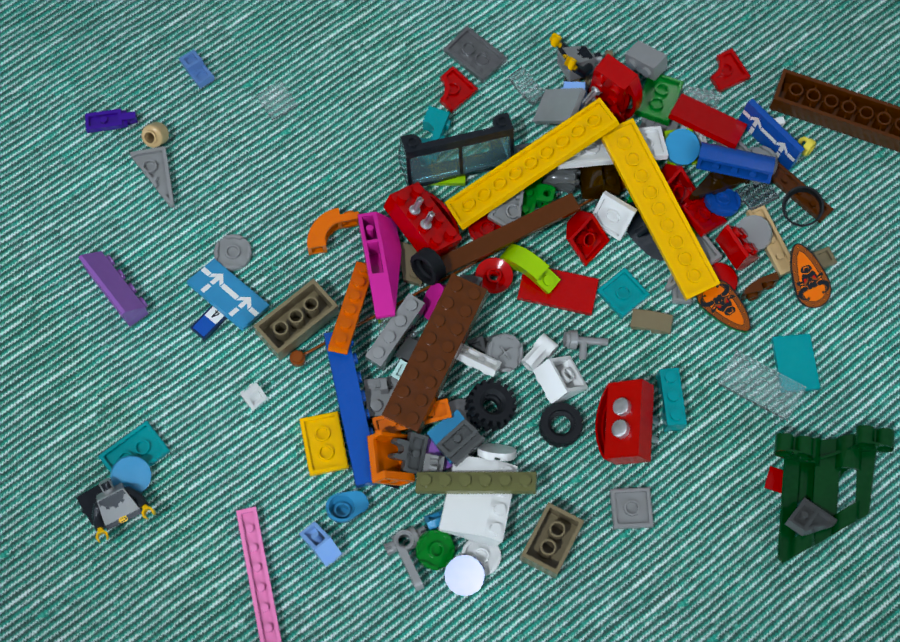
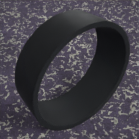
[782,186,824,227]

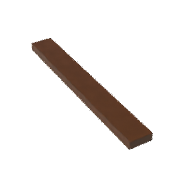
[441,193,580,277]

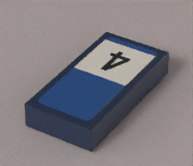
[190,306,227,341]

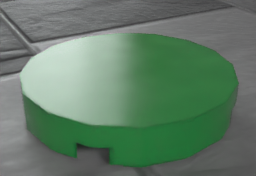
[415,529,455,570]

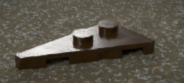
[689,172,751,200]

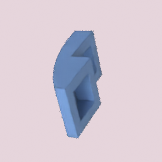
[179,49,215,88]

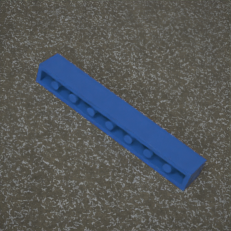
[324,332,376,489]

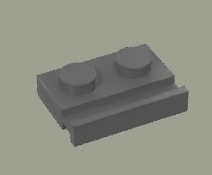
[436,419,485,467]

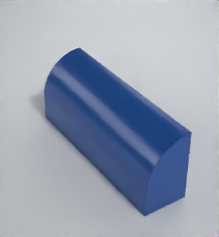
[696,142,776,184]

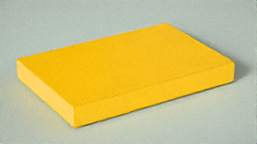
[299,411,349,477]

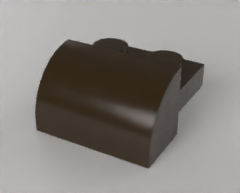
[578,164,621,199]

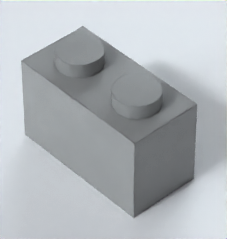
[625,40,668,81]

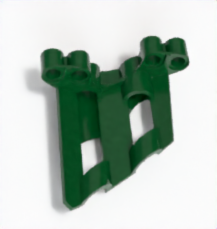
[774,425,895,563]

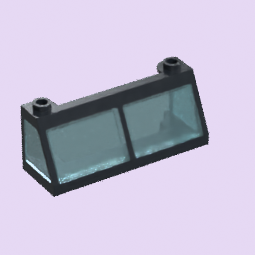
[398,112,514,186]

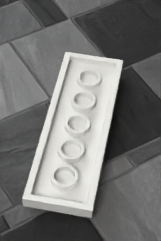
[557,126,669,169]

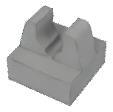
[422,453,445,472]

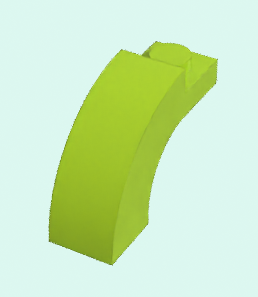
[499,244,561,294]

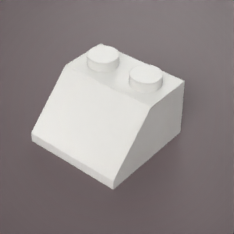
[533,356,588,404]

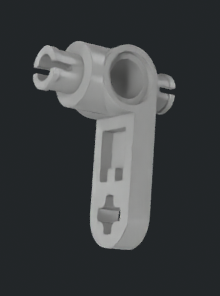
[383,525,426,592]

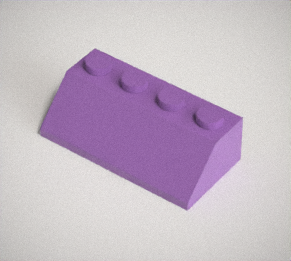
[78,251,148,327]

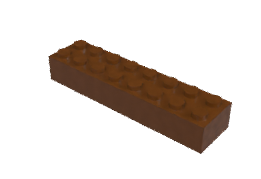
[769,69,900,152]
[382,273,489,434]

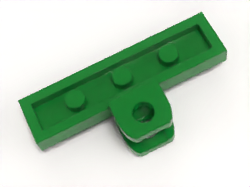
[521,177,556,217]

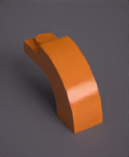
[307,208,359,255]

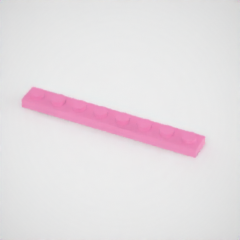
[236,506,282,642]

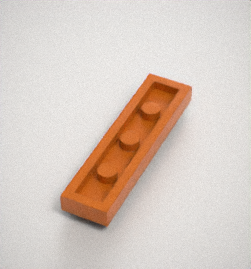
[371,398,453,432]

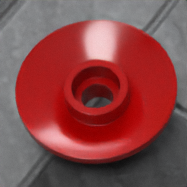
[475,257,513,294]

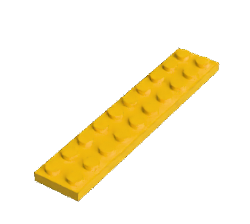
[445,98,620,230]
[600,118,720,301]

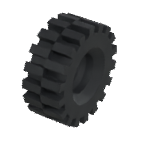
[465,379,517,432]

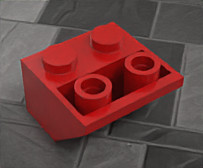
[715,225,760,271]

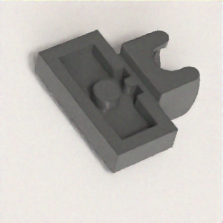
[388,432,429,475]

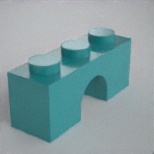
[416,106,452,165]
[656,368,687,432]

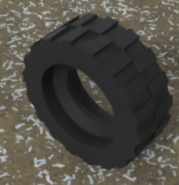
[539,402,583,448]

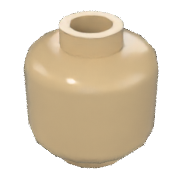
[141,122,169,148]

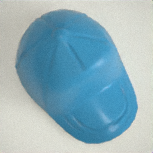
[326,491,369,523]

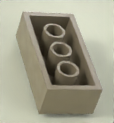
[253,278,339,361]

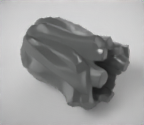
[543,167,581,194]

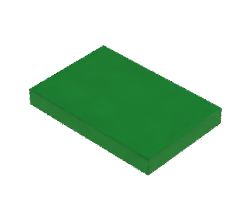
[634,74,684,126]

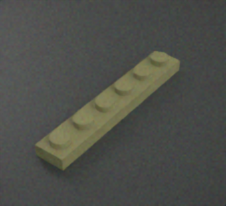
[415,472,537,494]

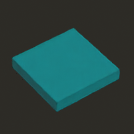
[596,267,650,319]

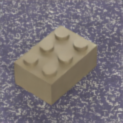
[519,502,584,579]

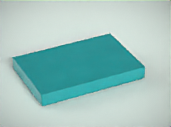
[771,334,820,394]
[98,420,171,473]

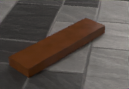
[771,162,833,223]

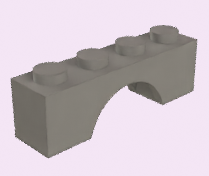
[365,293,427,371]

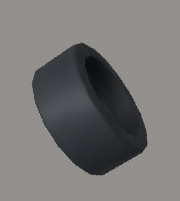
[410,247,446,285]

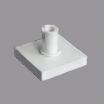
[593,190,637,241]

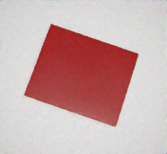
[764,466,783,493]

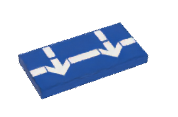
[738,98,804,171]

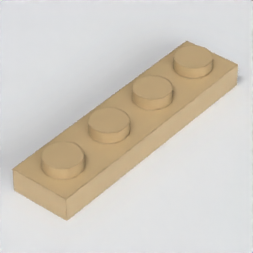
[746,204,791,277]

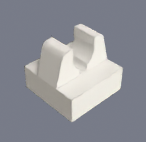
[241,383,267,410]

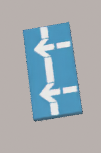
[187,258,270,331]

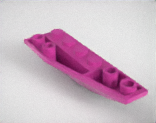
[357,212,402,319]

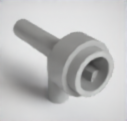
[563,330,608,360]

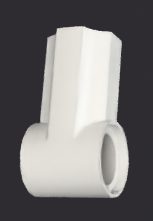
[521,333,559,372]

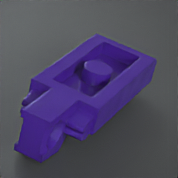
[85,109,138,133]

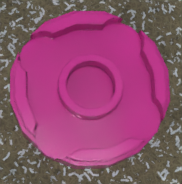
[423,283,446,320]

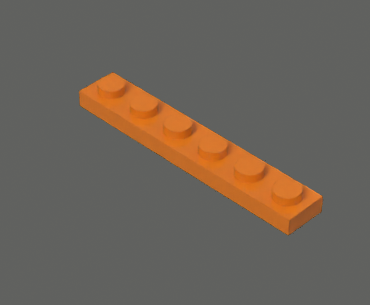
[328,261,370,355]

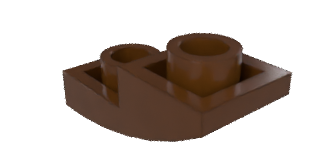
[740,272,779,301]

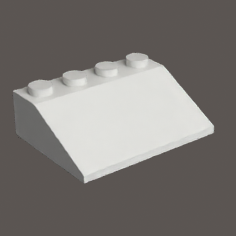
[438,456,518,547]

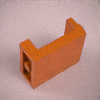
[367,429,415,486]

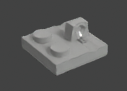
[364,377,399,419]

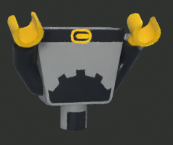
[549,33,602,81]
[92,478,156,543]

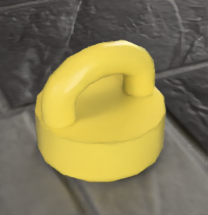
[798,136,817,157]

